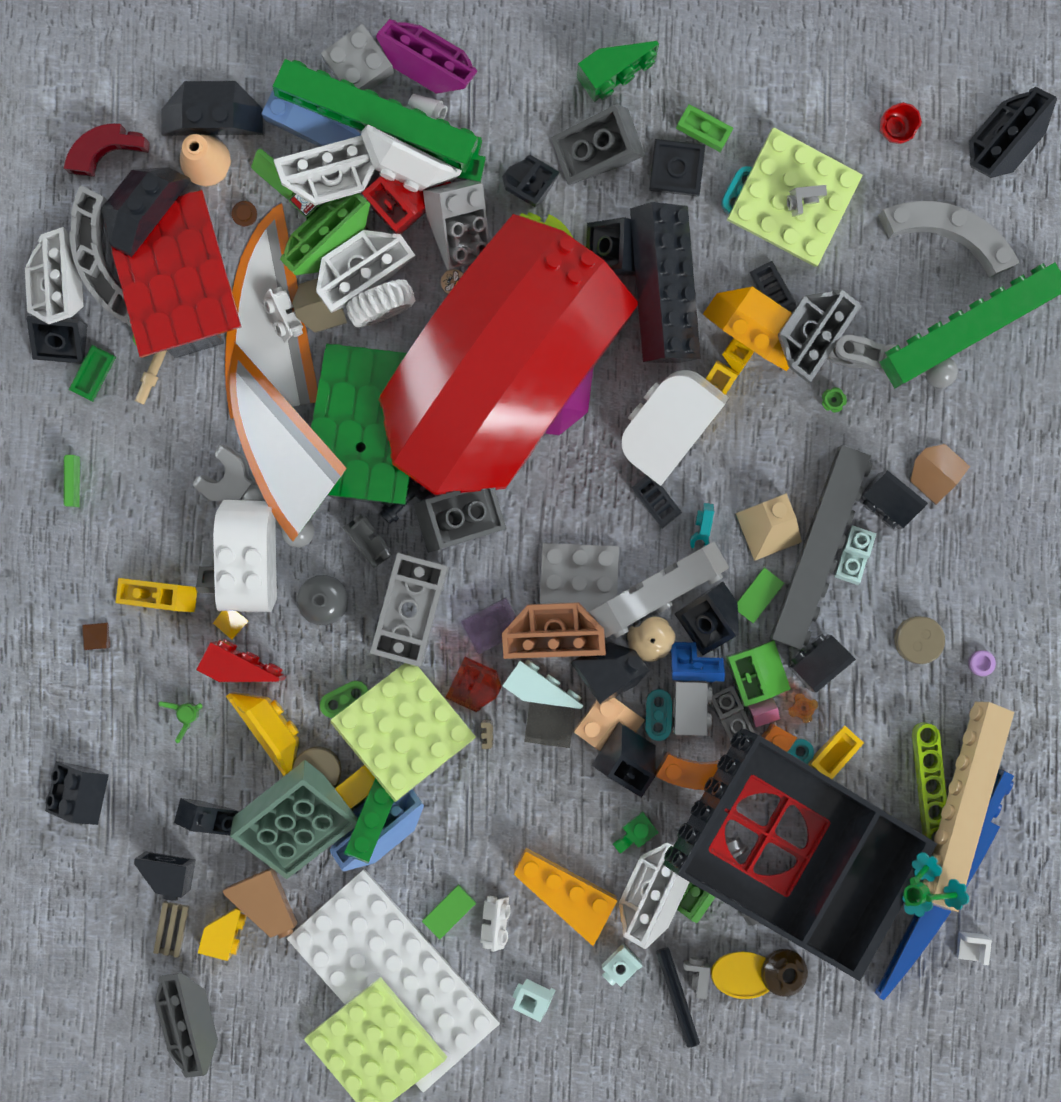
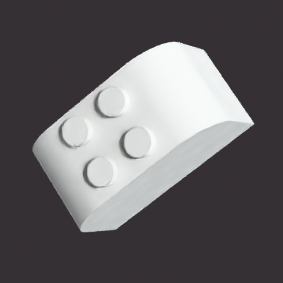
[622,370,729,486]
[213,500,277,612]

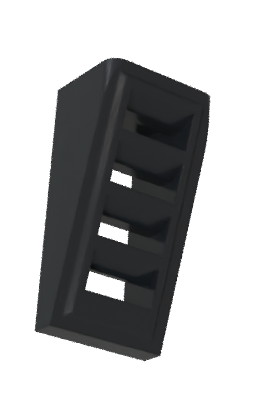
[749,261,796,312]
[631,476,682,529]

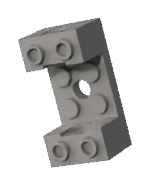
[370,553,449,667]

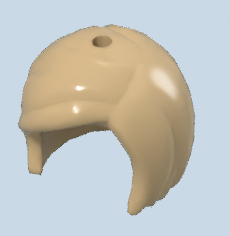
[627,617,675,662]

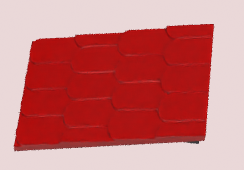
[105,190,242,358]

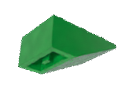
[577,41,659,102]

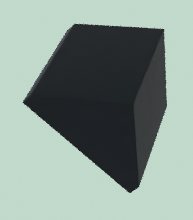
[26,316,88,364]

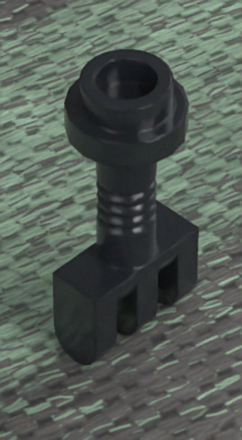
[379,477,431,524]

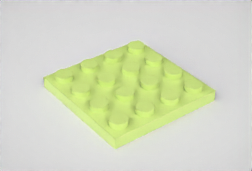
[727,127,863,267]
[330,663,476,802]
[304,977,447,1102]

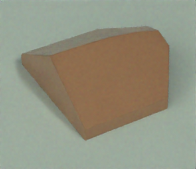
[910,444,970,505]

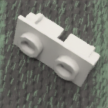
[263,287,303,343]
[480,896,511,952]

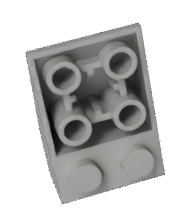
[423,180,489,270]

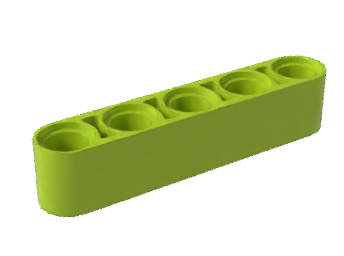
[912,722,947,839]

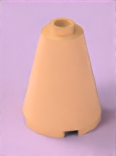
[180,134,231,187]

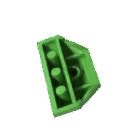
[280,193,370,275]

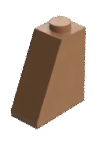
[223,868,297,939]

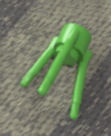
[158,701,202,743]

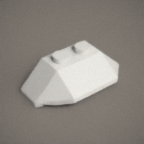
[361,124,462,192]
[274,136,375,205]
[25,227,84,324]
[316,230,415,313]
[619,843,689,949]

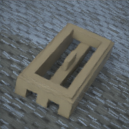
[481,719,494,749]
[153,901,189,958]

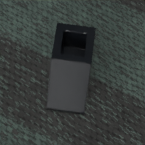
[174,798,239,836]

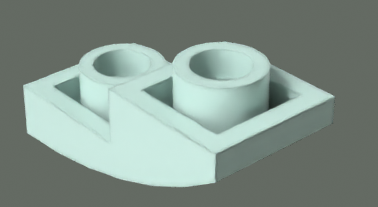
[834,525,876,585]

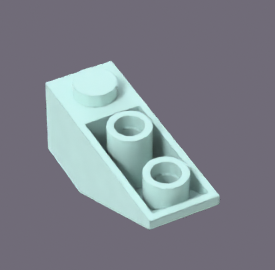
[502,659,583,709]

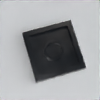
[649,139,706,197]

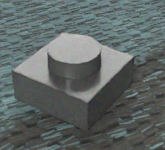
[196,566,215,593]

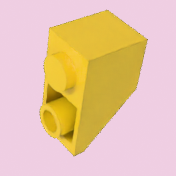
[198,907,247,961]

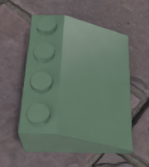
[230,760,358,879]

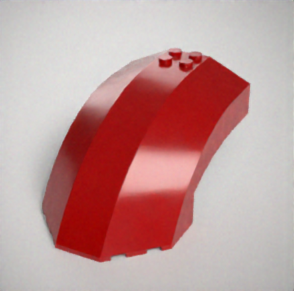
[379,214,638,495]

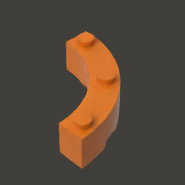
[656,723,797,790]

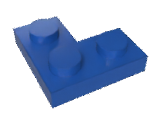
[670,642,725,682]

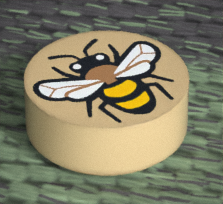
[441,269,463,294]

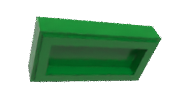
[68,345,116,402]

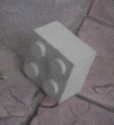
[321,24,394,90]
[671,680,712,736]

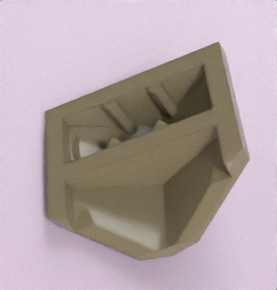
[292,278,348,333]

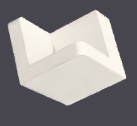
[956,931,992,965]

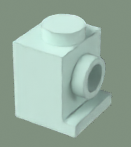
[602,943,643,987]
[512,979,556,1022]

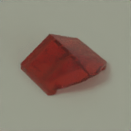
[445,656,502,712]

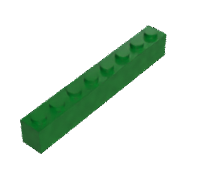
[272,59,478,173]
[879,262,1061,389]

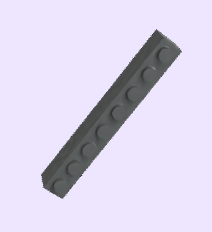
[769,445,872,649]

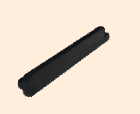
[656,947,700,1048]

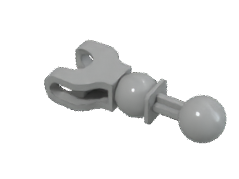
[827,335,958,388]
[193,444,314,548]

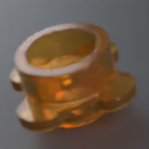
[788,693,818,723]

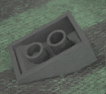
[551,105,645,185]
[413,488,507,553]

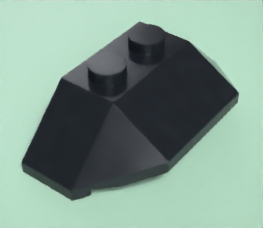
[161,81,263,136]
[969,87,1057,178]
[102,167,191,257]

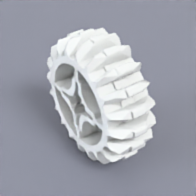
[346,279,416,327]

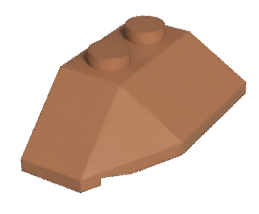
[502,602,606,659]

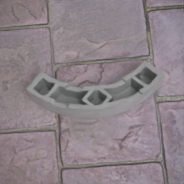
[69,185,131,326]
[878,201,1019,278]
[589,541,729,638]

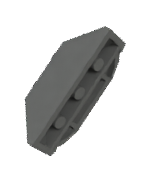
[778,289,862,383]
[155,973,218,1078]

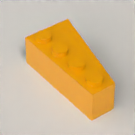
[514,848,618,946]

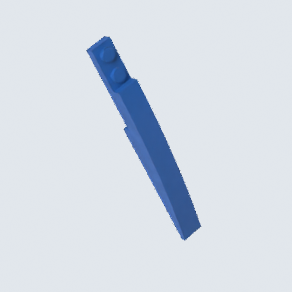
[875,769,1014,1000]

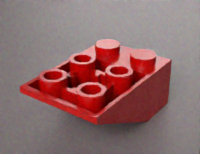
[362,176,451,234]
[196,639,287,682]

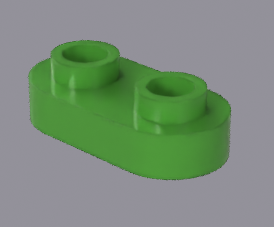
[320,680,369,718]

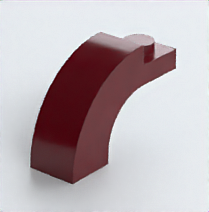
[63,123,150,177]

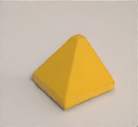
[722,338,754,375]
[213,611,249,640]

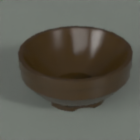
[761,949,808,997]

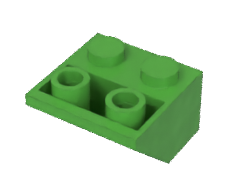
[725,640,791,707]

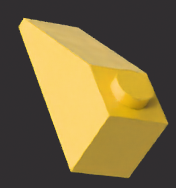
[115,578,197,612]

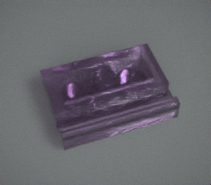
[461,597,516,655]

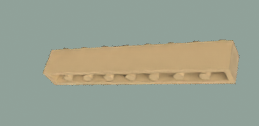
[922,702,1014,912]

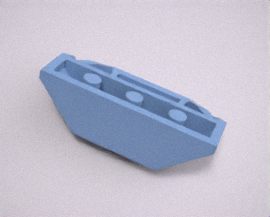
[330,789,424,871]

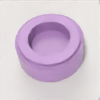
[968,650,996,676]

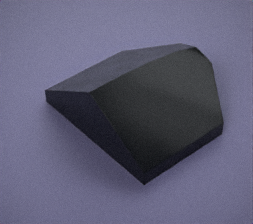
[502,155,560,207]

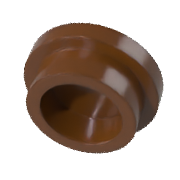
[232,201,258,227]

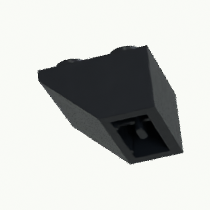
[591,722,656,798]
[45,761,109,825]

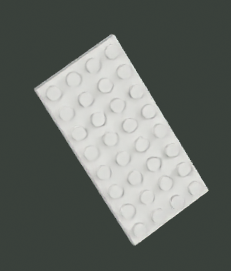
[286,869,500,1093]

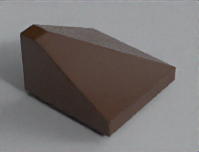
[82,623,110,650]

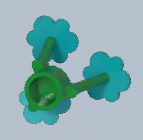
[903,852,969,917]

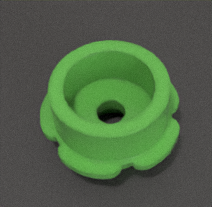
[822,387,847,413]

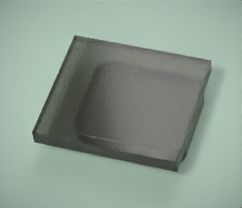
[524,702,575,748]

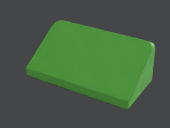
[251,149,295,199]
[677,882,715,923]

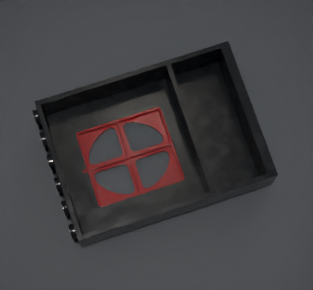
[663,728,937,981]

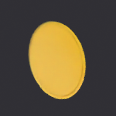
[711,951,769,999]

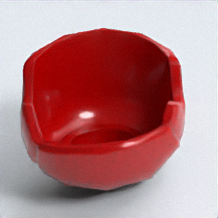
[880,102,922,144]

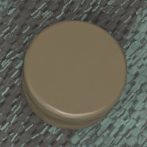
[894,616,945,664]
[292,746,342,787]

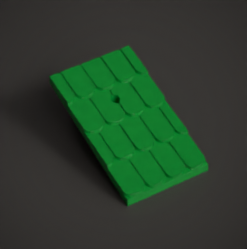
[311,343,409,505]

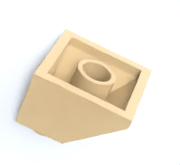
[735,493,802,561]

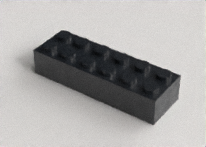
[630,202,701,363]

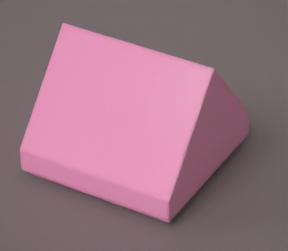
[748,697,780,727]

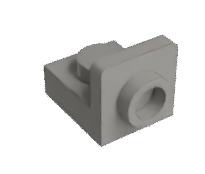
[787,185,827,217]
[683,957,710,999]

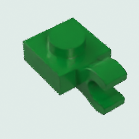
[457,137,486,182]
[613,812,659,854]

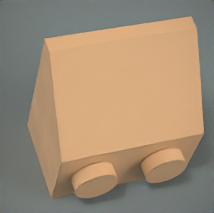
[574,697,645,751]

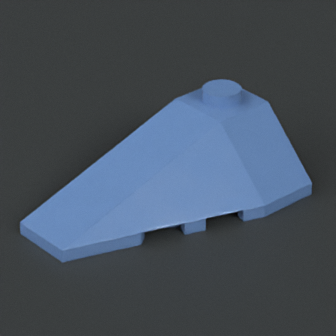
[261,91,361,147]

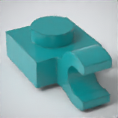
[690,503,715,548]

